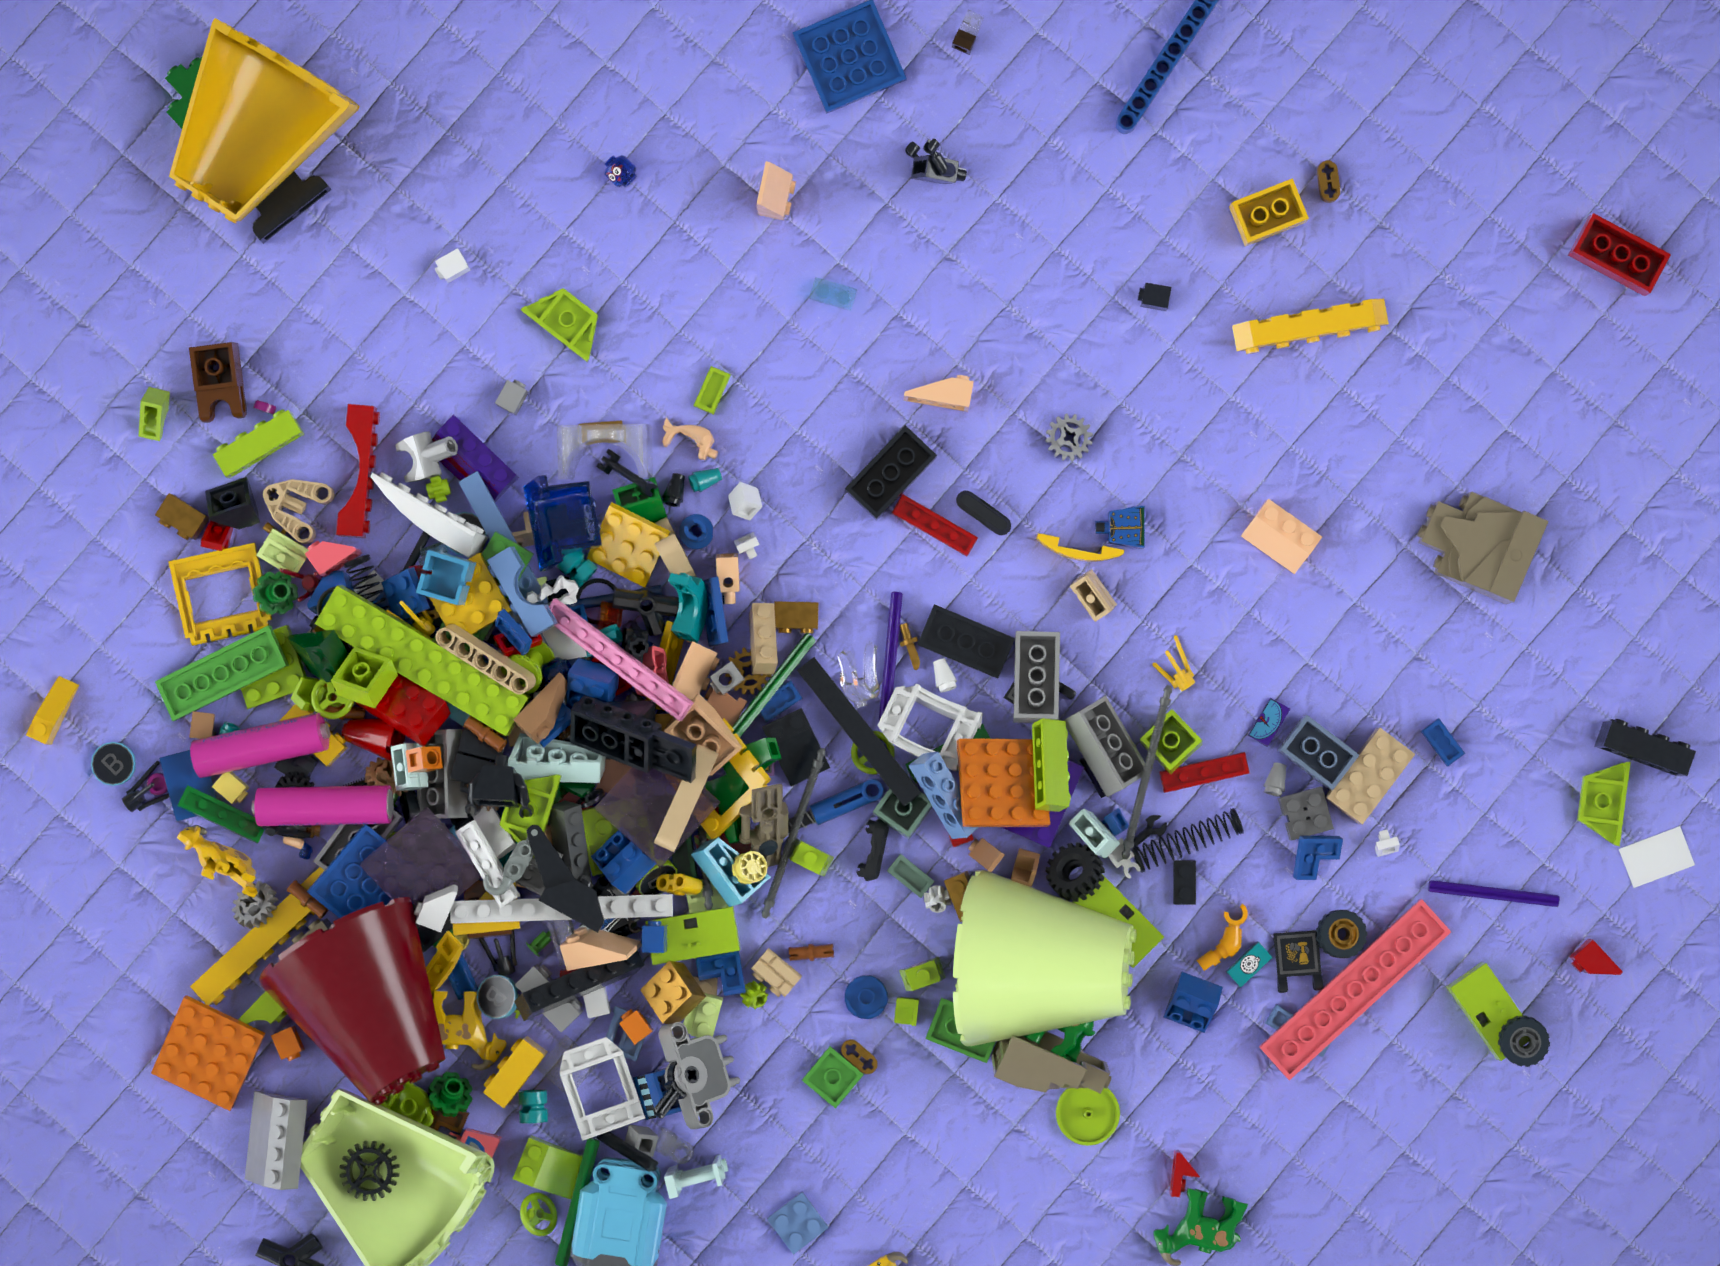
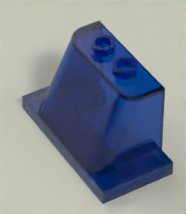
[523,475,602,572]

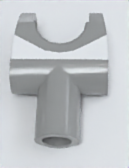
[395,431,458,483]

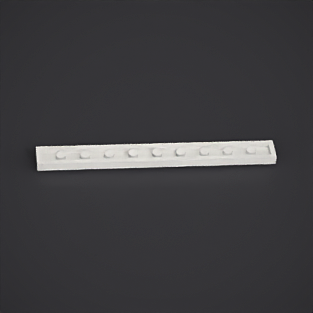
[450,894,673,924]

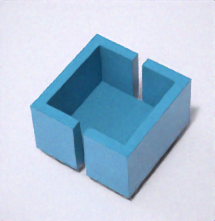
[416,550,477,605]

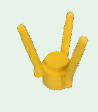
[386,601,436,636]
[1152,635,1195,692]

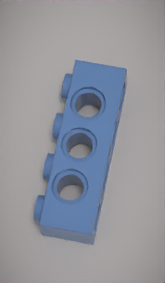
[909,752,979,839]

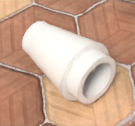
[933,658,957,693]

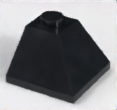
[205,477,260,529]

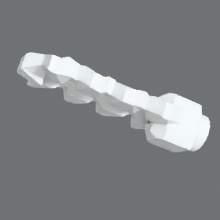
[509,575,579,624]

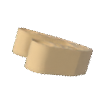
[263,479,335,544]
[655,517,697,577]

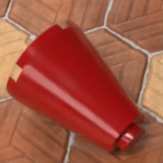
[342,718,405,761]

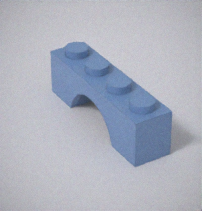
[487,547,558,637]

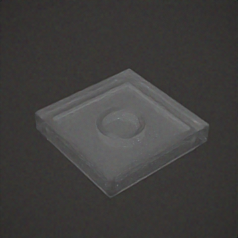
[536,1035,598,1095]

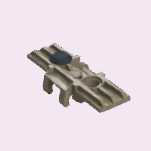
[739,784,789,867]

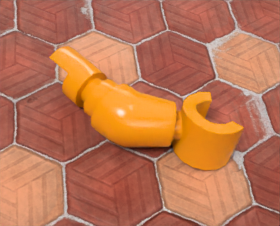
[1196,903,1248,971]

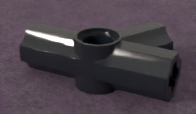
[612,588,679,636]
[621,620,649,663]
[255,1232,325,1266]

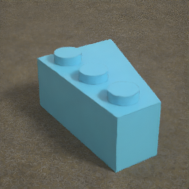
[691,837,771,907]

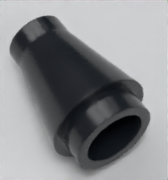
[662,473,685,507]

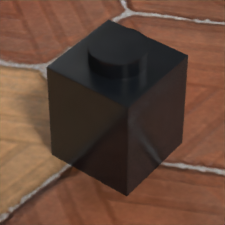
[1137,283,1172,311]

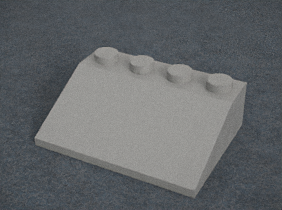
[245,1091,308,1190]

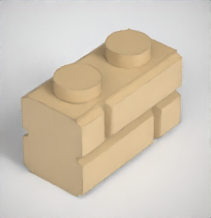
[1070,569,1117,622]
[751,948,802,997]

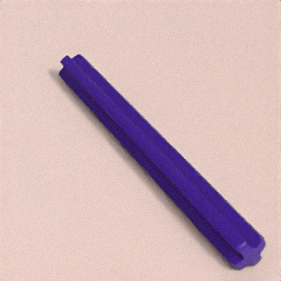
[879,591,903,721]
[1428,880,1560,907]

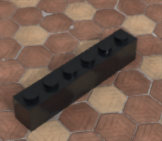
[514,950,645,1021]

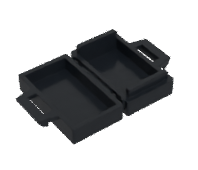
[450,722,507,793]

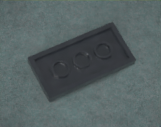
[917,604,1015,679]

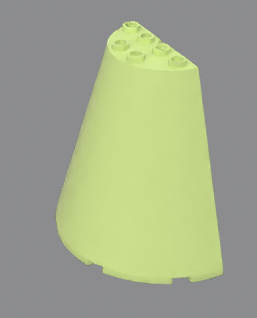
[953,870,1136,1046]
[300,1089,495,1266]

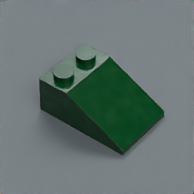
[287,630,349,683]

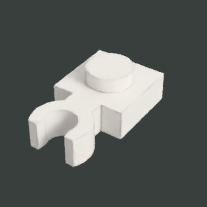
[1108,838,1141,879]

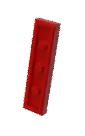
[892,494,978,557]
[1159,752,1250,793]

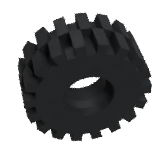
[1045,842,1105,902]

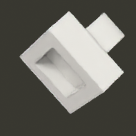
[734,532,760,559]
[1375,830,1400,857]

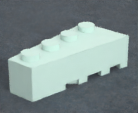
[508,733,606,783]

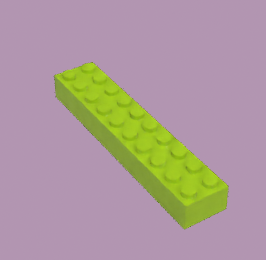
[315,585,532,736]

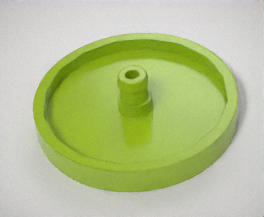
[1056,1088,1120,1146]

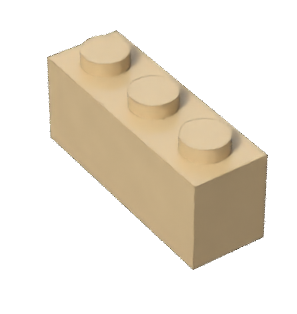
[749,603,778,674]

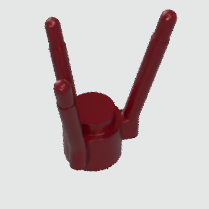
[279,568,322,602]

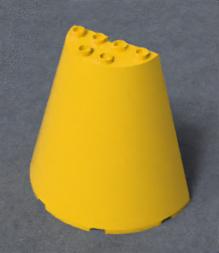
[169,18,360,224]

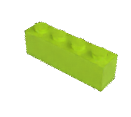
[212,409,305,479]
[1032,718,1071,812]

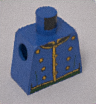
[1095,506,1145,549]

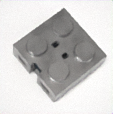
[1278,786,1334,841]

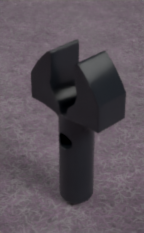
[1133,815,1167,846]

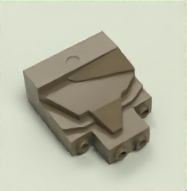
[1417,491,1549,604]
[991,1031,1111,1094]

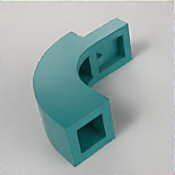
[668,573,708,643]

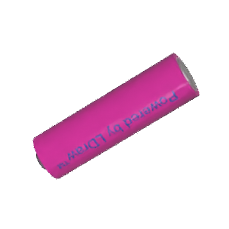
[190,713,330,778]
[252,785,394,826]

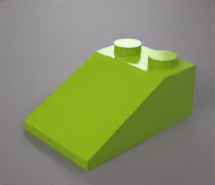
[512,1135,583,1199]

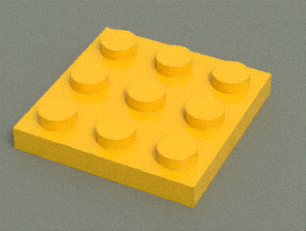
[586,502,671,587]
[429,553,512,637]

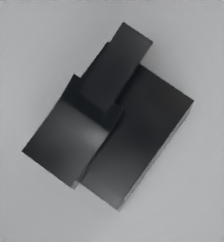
[274,755,319,779]

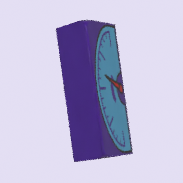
[1248,698,1290,747]

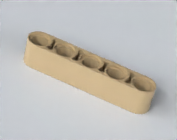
[435,624,536,694]
[654,744,719,852]

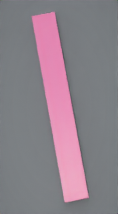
[549,598,694,721]

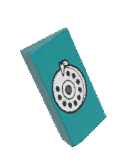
[1225,941,1273,988]

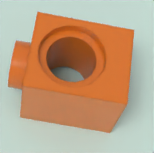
[405,746,443,773]
[619,1009,653,1045]
[271,1025,305,1061]

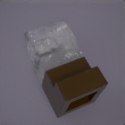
[952,10,984,55]

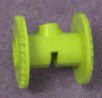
[501,642,556,694]

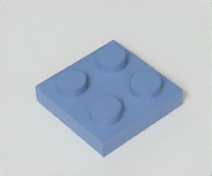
[767,1192,829,1255]

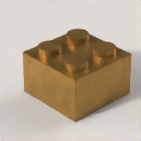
[640,961,706,1024]

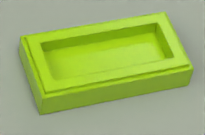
[693,366,731,415]

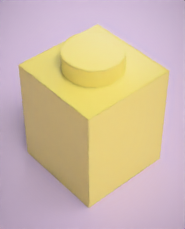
[212,772,250,804]

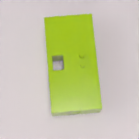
[1072,874,1164,968]
[645,906,741,965]
[1446,962,1529,1061]

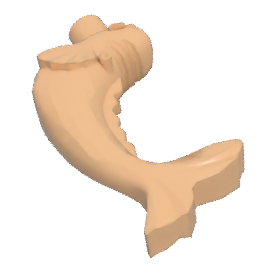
[662,418,718,461]

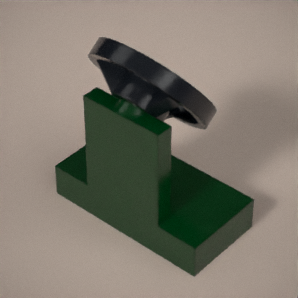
[553,782,605,809]

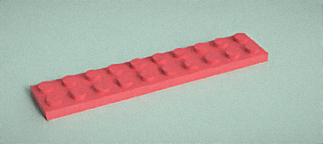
[1259,899,1451,1080]

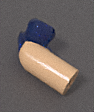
[283,836,313,860]

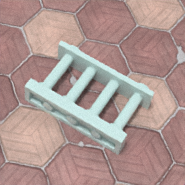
[664,1154,728,1199]

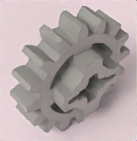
[1045,414,1093,462]
[232,881,278,929]

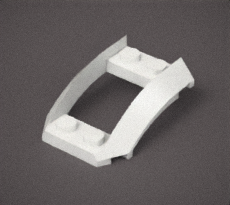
[878,684,983,771]
[559,1037,645,1141]

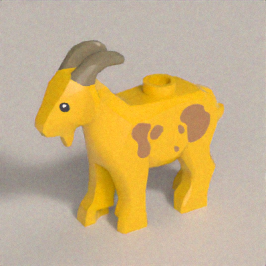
[177,825,258,898]
[432,991,507,1071]

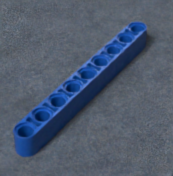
[1116,0,1219,134]

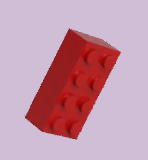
[1568,213,1671,296]
[356,673,451,747]

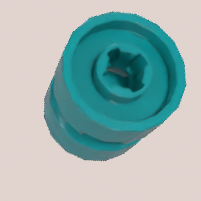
[556,546,598,588]
[518,1090,548,1123]

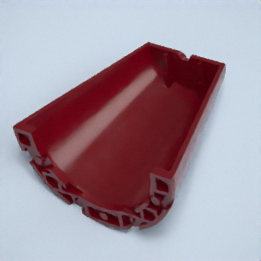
[259,897,446,1105]

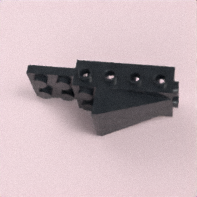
[571,695,697,783]

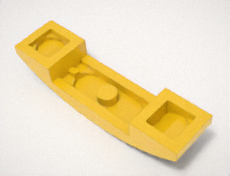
[1036,533,1124,562]
[426,931,463,996]

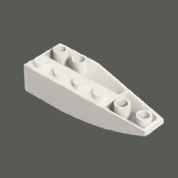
[370,472,489,558]

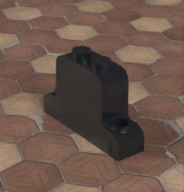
[253,171,332,244]

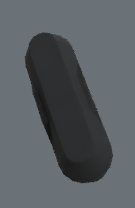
[956,490,1011,535]
[857,819,889,881]

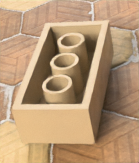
[1325,727,1415,825]

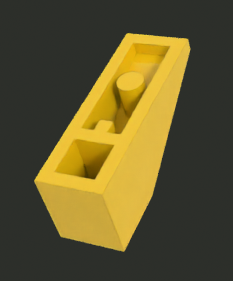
[26,676,79,745]

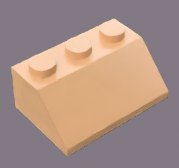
[1241,499,1322,574]
[672,641,720,700]

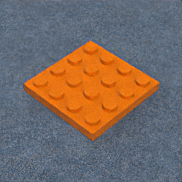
[957,739,1050,827]
[151,995,265,1111]

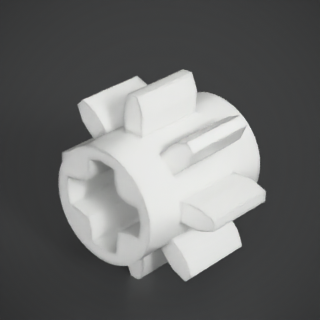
[924,885,951,913]

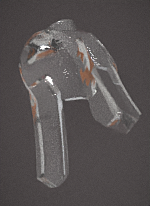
[838,641,880,708]

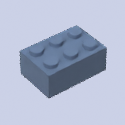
[1277,715,1359,790]

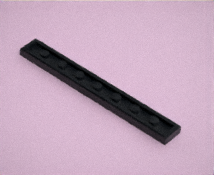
[797,657,922,807]

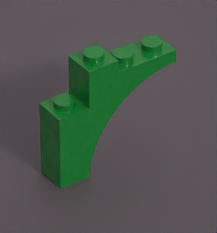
[165,57,202,129]
[705,738,782,844]

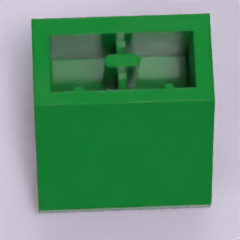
[612,477,667,523]

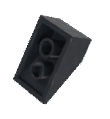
[762,708,830,787]

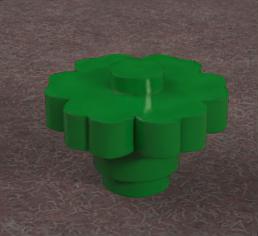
[252,571,298,615]
[428,1072,473,1117]

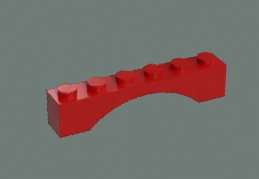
[336,404,380,538]

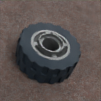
[1498,1015,1550,1067]

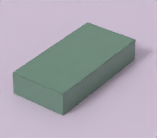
[887,854,935,898]

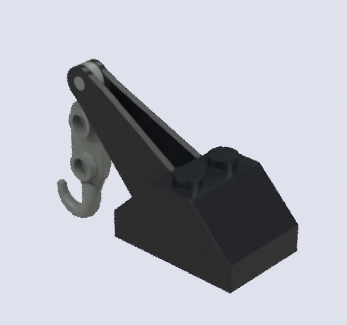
[483,825,605,933]

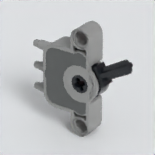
[653,1022,740,1129]

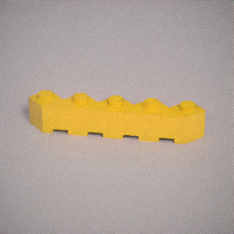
[1232,299,1389,354]

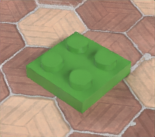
[802,1046,864,1109]

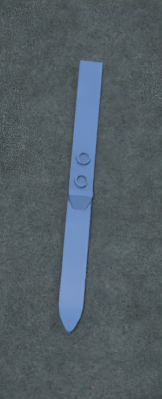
[459,471,578,678]

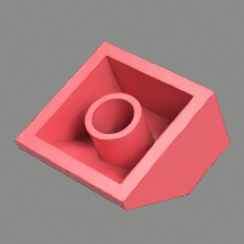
[305,541,362,577]

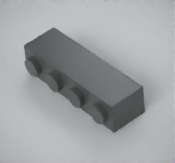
[549,800,592,883]

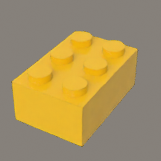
[1229,178,1309,247]
[483,1036,548,1108]

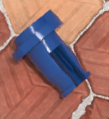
[679,514,714,550]

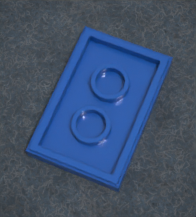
[703,577,728,647]
[159,750,217,822]

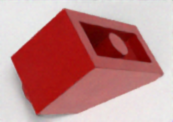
[1569,939,1623,975]

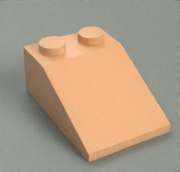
[756,161,796,220]
[903,375,974,412]
[664,693,742,776]
[560,927,642,971]

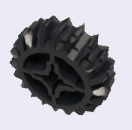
[340,1141,400,1201]

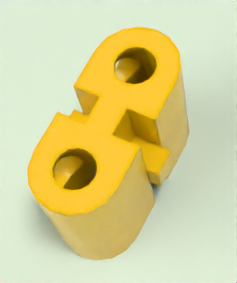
[656,873,703,896]

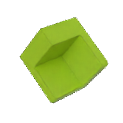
[290,676,328,712]
[894,997,919,1026]

